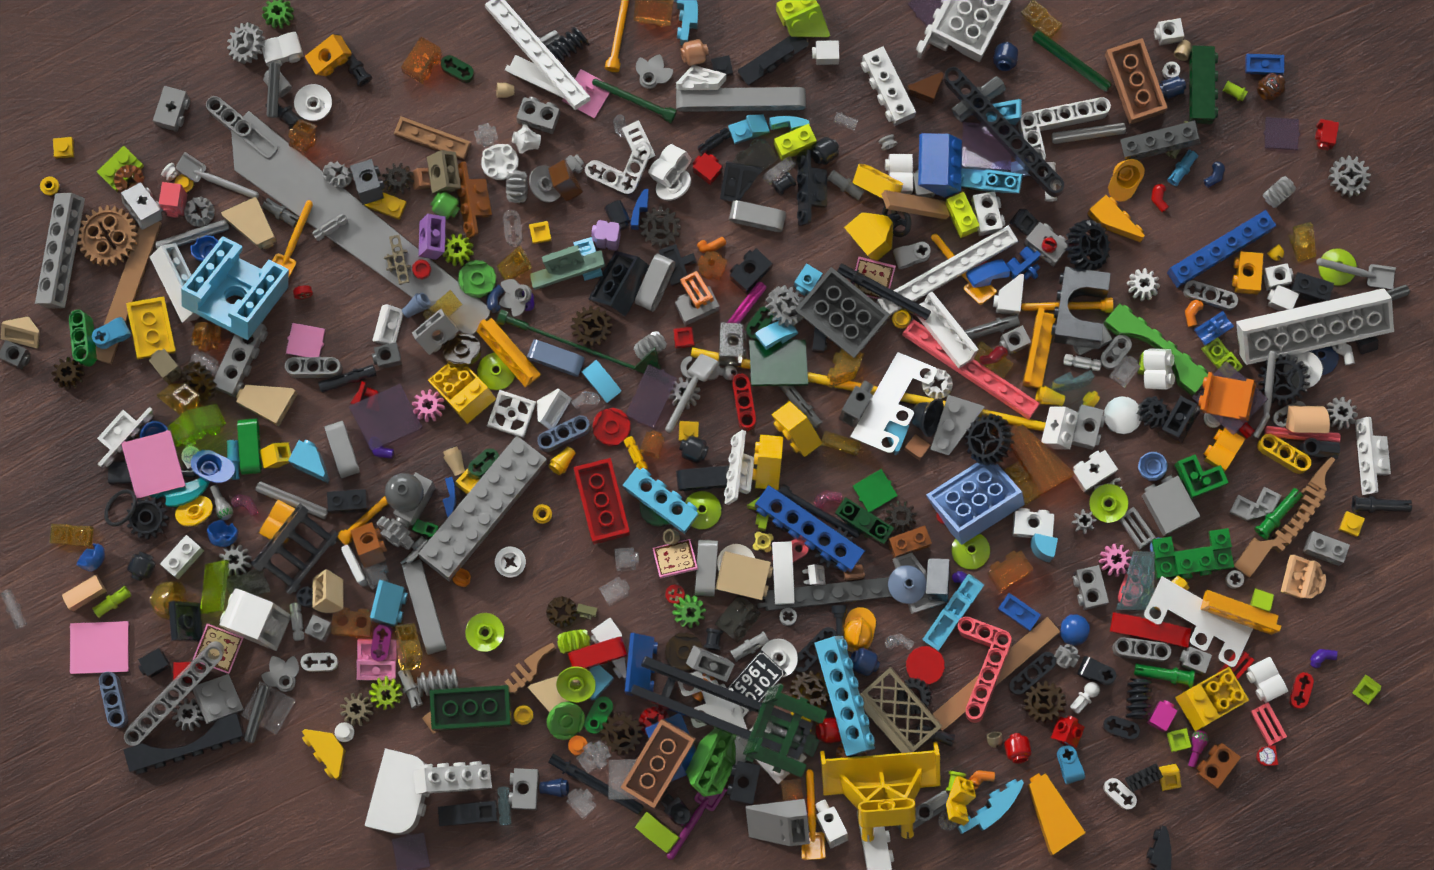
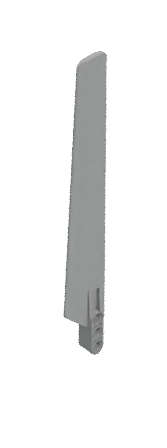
[206,96,490,335]

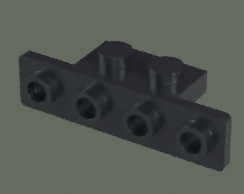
[738,36,809,86]
[796,149,827,226]

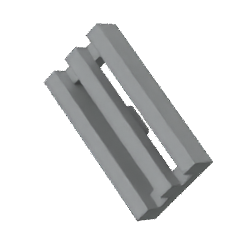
[1119,507,1156,550]

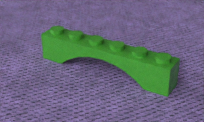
[1104,304,1208,396]

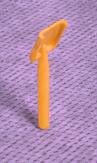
[272,200,313,277]
[931,234,997,305]
[801,769,826,860]

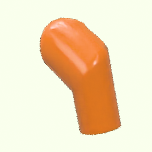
[697,237,726,253]

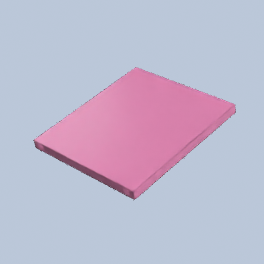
[121,430,186,499]
[70,621,129,674]

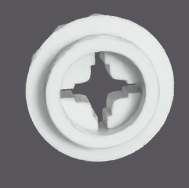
[922,368,953,399]
[495,547,526,578]

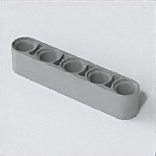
[402,559,447,655]

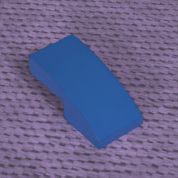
[631,189,649,230]
[966,259,1010,288]
[443,477,457,517]

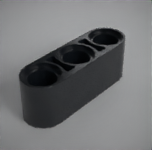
[676,466,729,491]

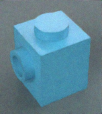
[794,263,823,296]

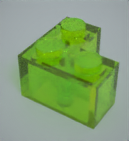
[168,404,226,448]

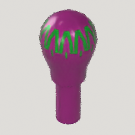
[1188,730,1209,768]

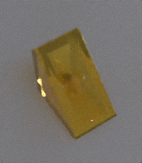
[497,246,532,280]

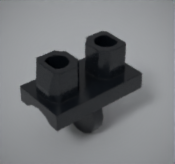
[660,794,691,825]

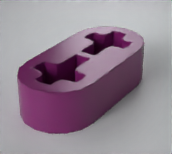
[371,624,392,661]

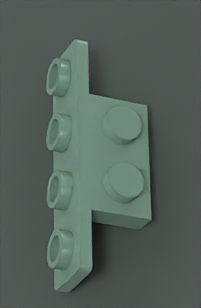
[530,245,605,290]

